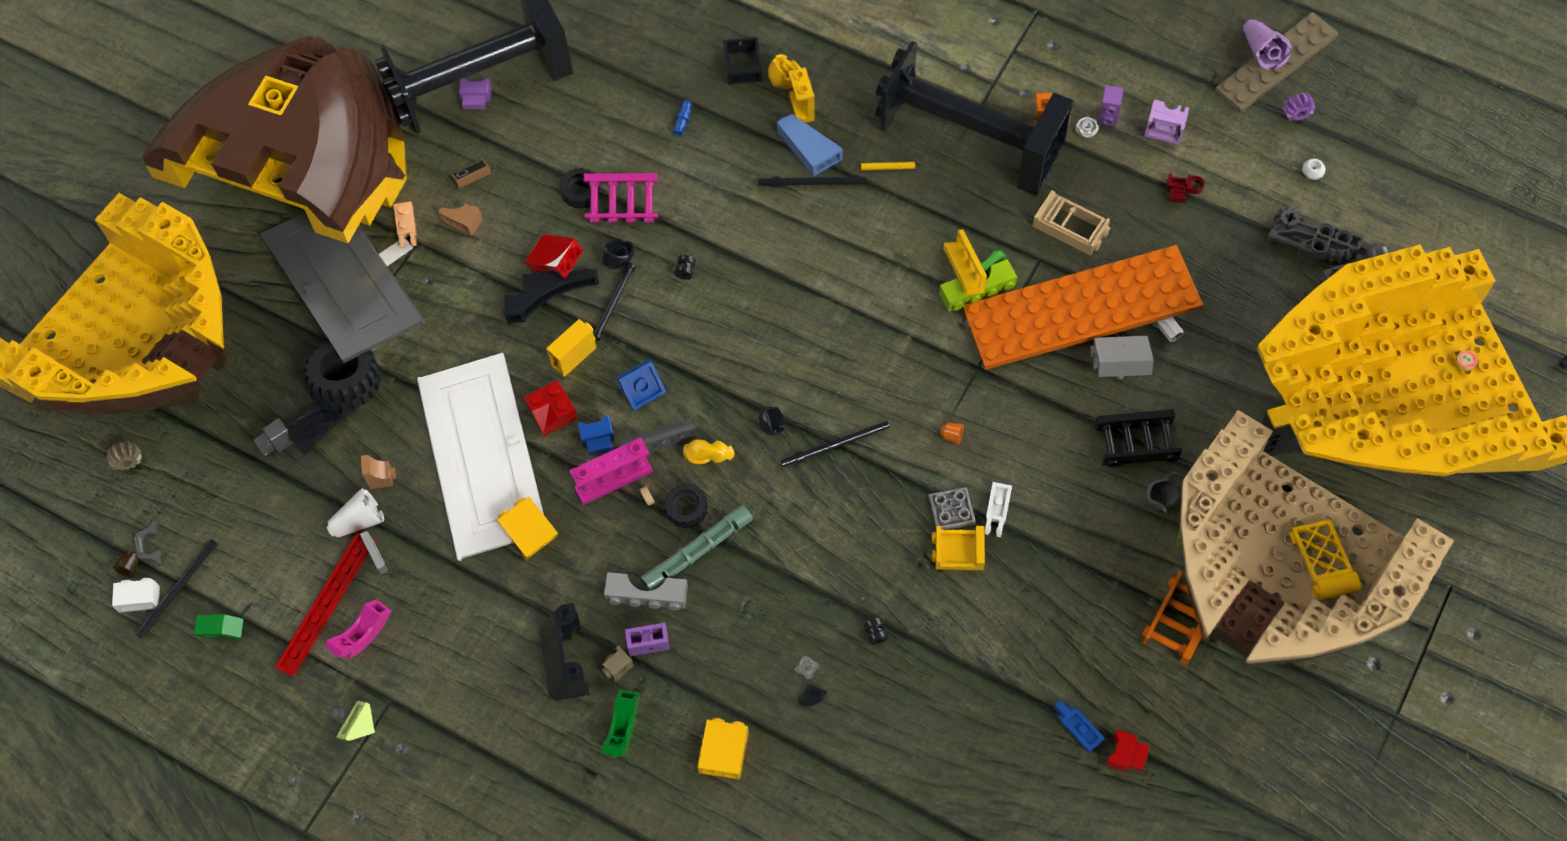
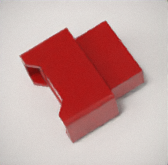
[1106,729,1150,773]

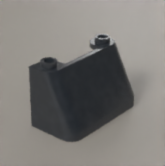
[540,603,590,700]

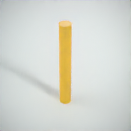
[861,162,915,170]

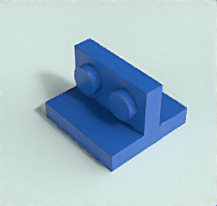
[616,359,666,411]

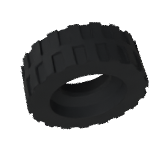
[559,168,601,209]
[664,483,708,528]

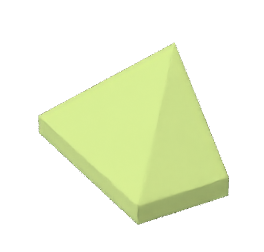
[336,701,375,741]

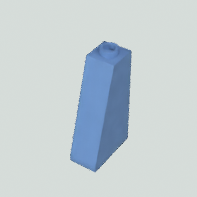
[777,114,843,177]

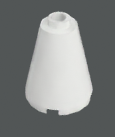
[327,488,384,538]

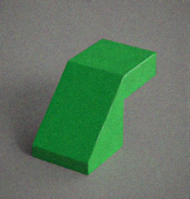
[193,614,243,640]

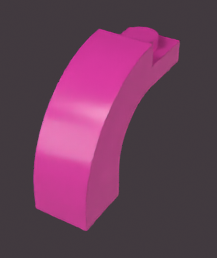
[325,599,391,659]

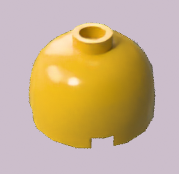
[768,54,801,90]

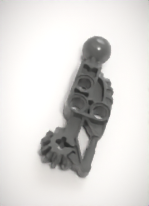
[1267,206,1390,264]

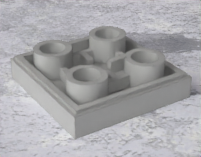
[928,487,976,530]

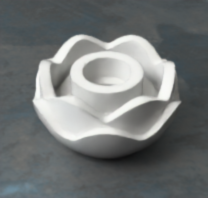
[1076,117,1099,138]
[1302,159,1325,180]

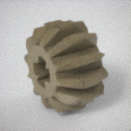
[107,441,142,471]

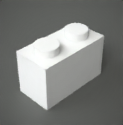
[112,578,160,612]

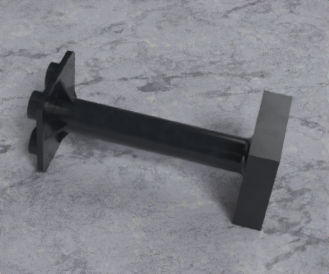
[375,0,573,134]
[875,41,1074,196]

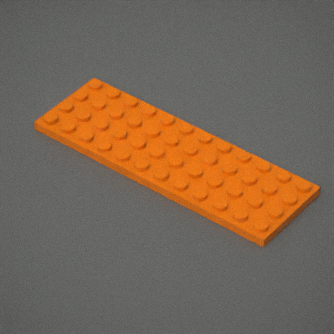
[963,245,1203,370]

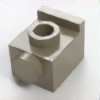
[601,646,633,682]

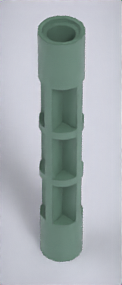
[640,504,753,591]

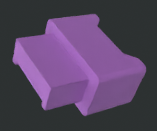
[459,78,492,110]

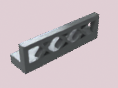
[618,418,697,453]

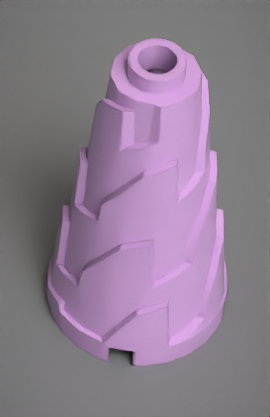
[1243,19,1292,70]

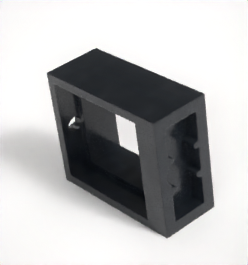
[723,37,762,85]

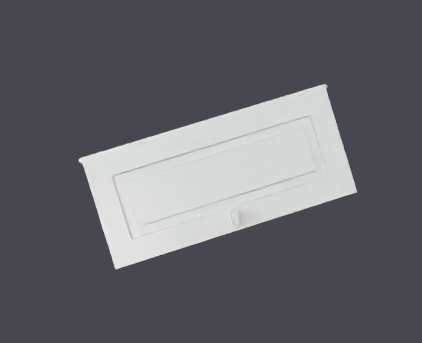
[417,353,544,561]

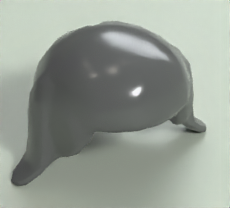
[1145,472,1179,514]

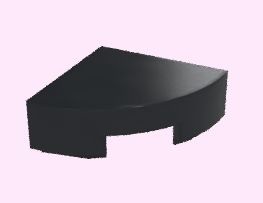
[801,685,827,706]

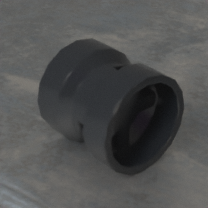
[674,255,696,280]
[864,618,888,645]

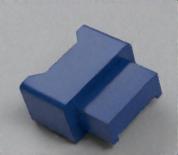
[578,416,615,456]

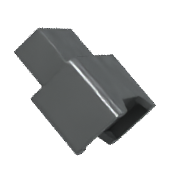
[253,418,295,456]

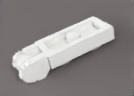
[984,482,1012,537]

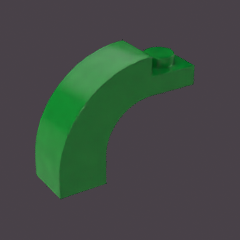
[602,690,640,757]

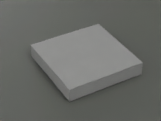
[360,531,388,575]

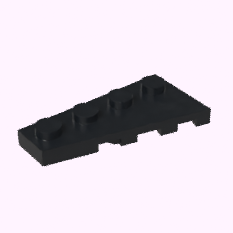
[284,405,353,456]

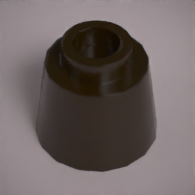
[113,552,139,577]

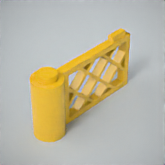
[1289,519,1361,600]

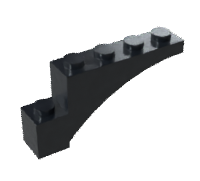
[505,269,599,324]

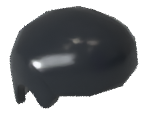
[758,406,784,435]

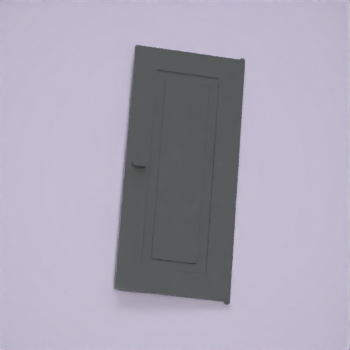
[260,212,425,363]

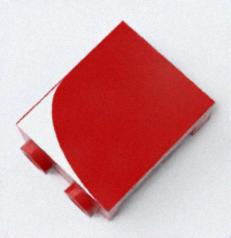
[525,234,583,278]

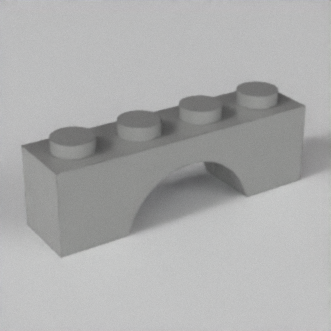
[604,572,688,611]

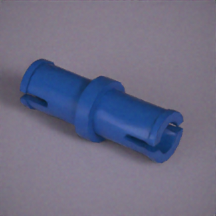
[672,100,693,137]

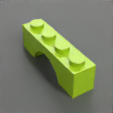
[939,259,1017,312]

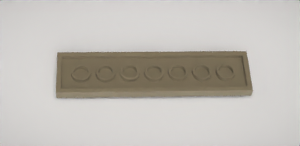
[1215,12,1338,113]

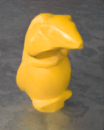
[683,440,735,464]

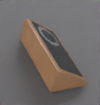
[451,159,491,188]

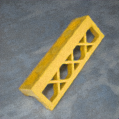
[943,229,987,295]

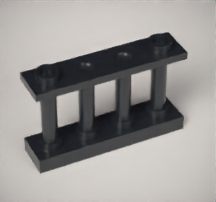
[1095,409,1182,467]

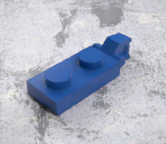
[1053,700,1105,753]

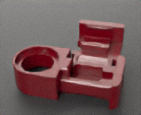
[1167,173,1205,203]

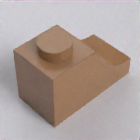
[438,203,483,236]
[361,455,396,489]

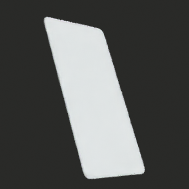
[379,239,413,266]

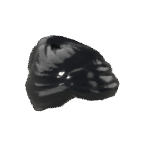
[602,238,636,270]

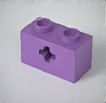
[1098,85,1123,126]
[625,623,670,656]

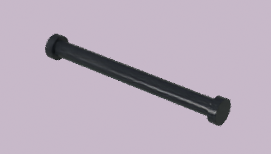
[593,262,636,341]

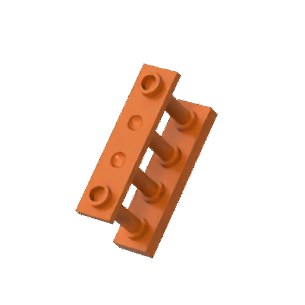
[1141,571,1202,666]

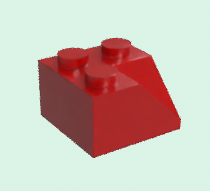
[524,380,578,436]

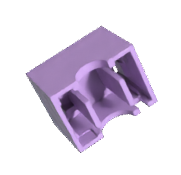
[1145,100,1189,144]

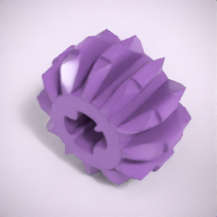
[1283,92,1315,122]

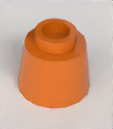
[941,423,964,445]

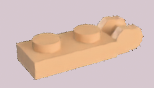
[393,201,417,248]

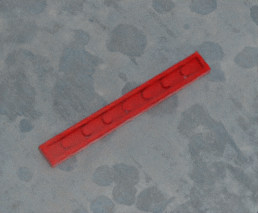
[275,531,376,677]

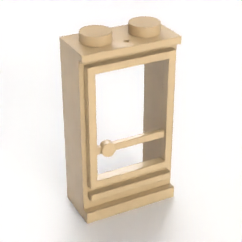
[1033,190,1111,256]

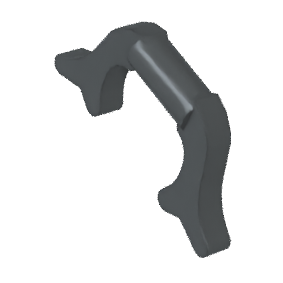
[134,520,163,566]

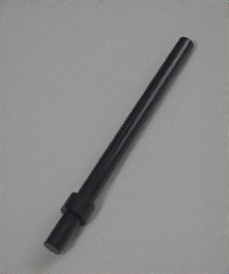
[758,176,866,187]
[780,421,890,467]
[135,539,217,639]

